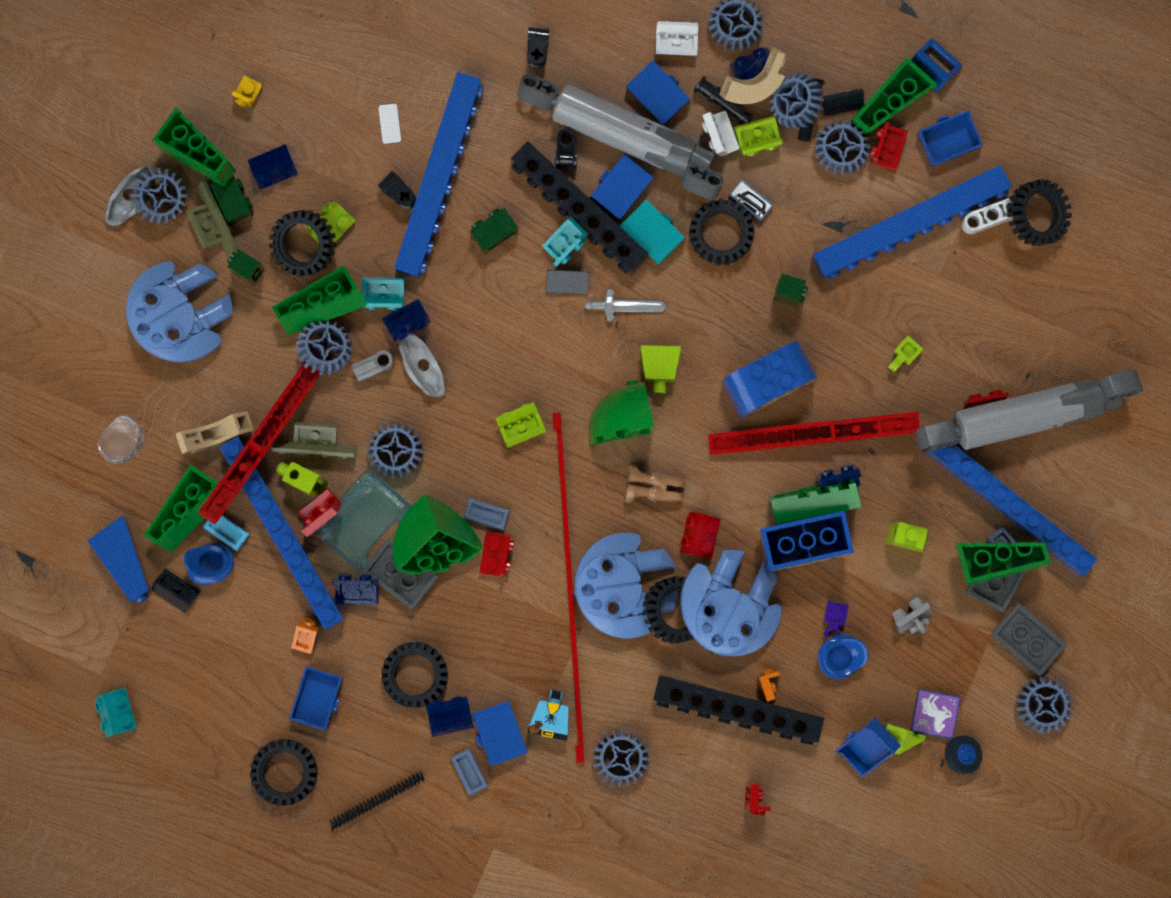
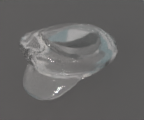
[98,415,145,464]

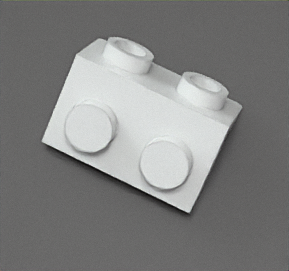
[656,21,698,56]
[702,111,740,157]

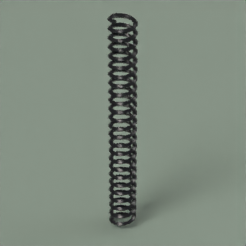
[329,771,424,831]

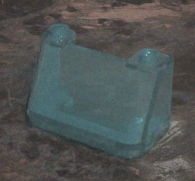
[314,469,412,571]

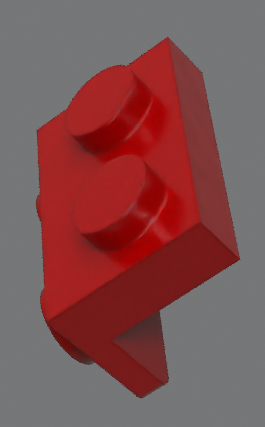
[870,121,908,171]
[680,512,721,560]

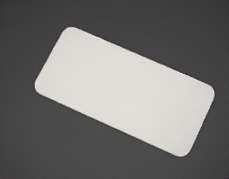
[379,104,401,144]

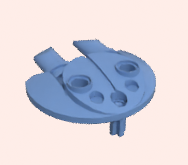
[126,261,232,362]
[573,533,679,639]
[680,550,782,656]

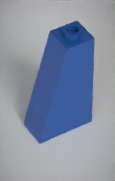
[87,516,151,604]

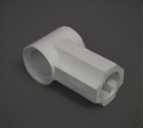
[352,350,395,382]

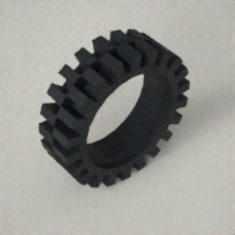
[1007,179,1072,246]
[689,198,755,265]
[269,210,336,276]
[642,576,710,644]
[381,642,448,708]
[250,739,318,806]

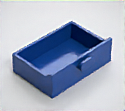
[626,60,691,126]
[917,110,983,168]
[589,154,653,221]
[289,666,343,730]
[472,701,527,766]
[835,717,901,777]

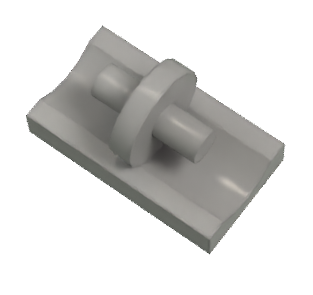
[892,597,932,635]

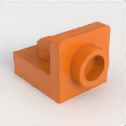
[291,618,321,654]
[758,668,781,702]

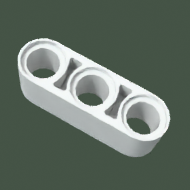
[961,198,1013,234]

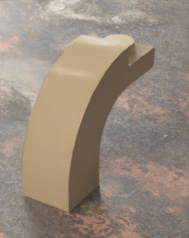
[719,47,786,104]
[175,411,254,454]

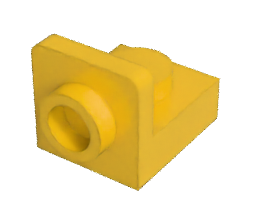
[231,76,263,108]

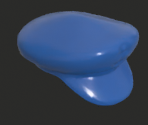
[183,543,234,585]
[818,634,869,679]

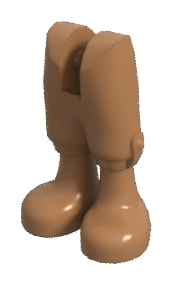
[624,464,686,503]

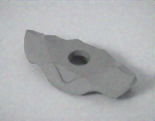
[105,165,155,226]
[399,333,446,397]

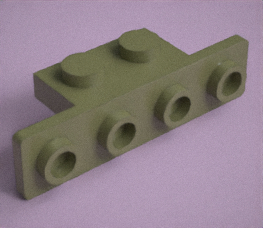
[186,180,239,258]
[271,422,357,459]

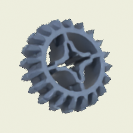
[708,0,764,51]
[769,73,825,129]
[814,119,871,176]
[130,167,187,224]
[296,320,353,376]
[367,421,424,479]
[1016,676,1074,734]
[593,729,650,787]

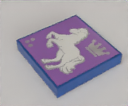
[910,689,960,739]

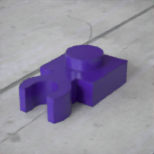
[823,601,849,638]

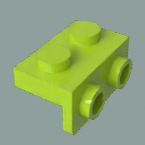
[734,116,783,156]
[305,201,356,243]
[496,402,546,448]

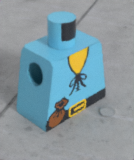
[527,690,569,741]

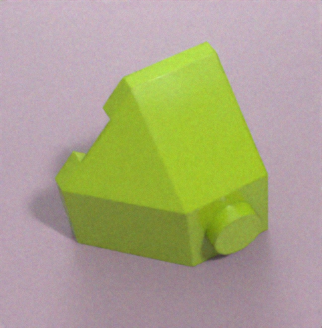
[882,724,926,757]

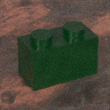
[210,175,254,225]
[470,208,519,255]
[227,249,264,286]
[773,273,808,307]

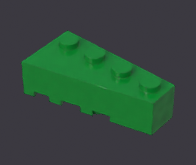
[851,57,938,136]
[152,107,236,187]
[272,265,367,335]
[144,464,218,553]
[769,476,861,524]
[955,542,1051,587]

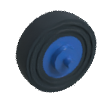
[945,735,982,774]

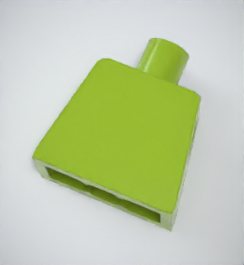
[640,345,681,394]
[276,462,329,498]
[885,522,929,553]

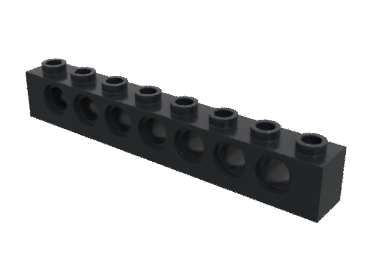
[510,141,649,275]
[653,675,825,746]

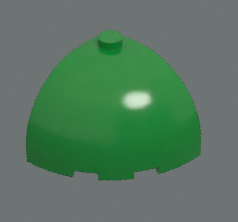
[589,380,654,446]
[392,493,483,575]

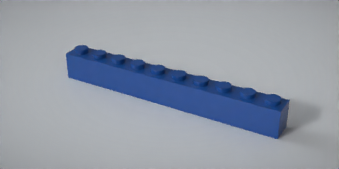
[394,72,484,279]
[812,165,1012,280]
[219,436,345,630]
[916,442,1098,577]

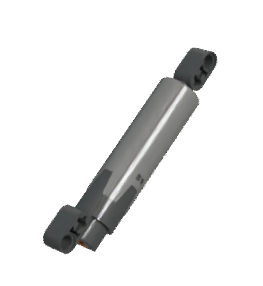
[517,74,724,200]
[915,370,1143,452]

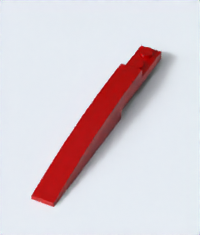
[198,352,332,525]
[708,411,920,455]

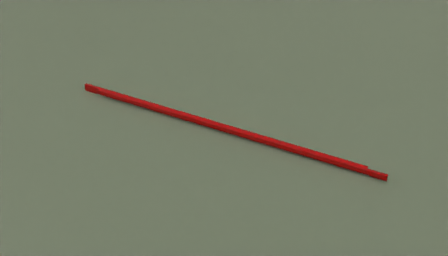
[552,413,585,763]

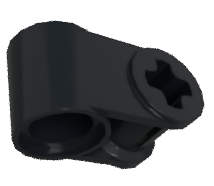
[527,27,549,69]
[556,128,577,169]
[377,170,416,210]

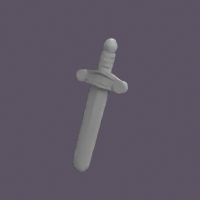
[585,289,666,322]

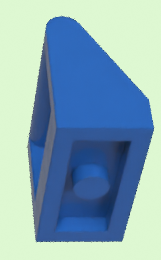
[911,38,963,92]

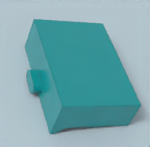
[620,199,685,265]

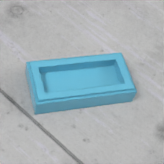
[203,515,250,551]

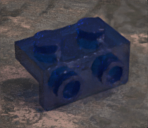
[729,47,770,80]
[247,144,298,190]
[382,299,431,341]
[815,464,861,487]
[332,574,379,605]
[426,696,474,737]

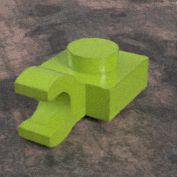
[888,336,923,373]

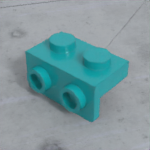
[542,217,588,267]
[362,277,405,310]
[95,688,137,737]

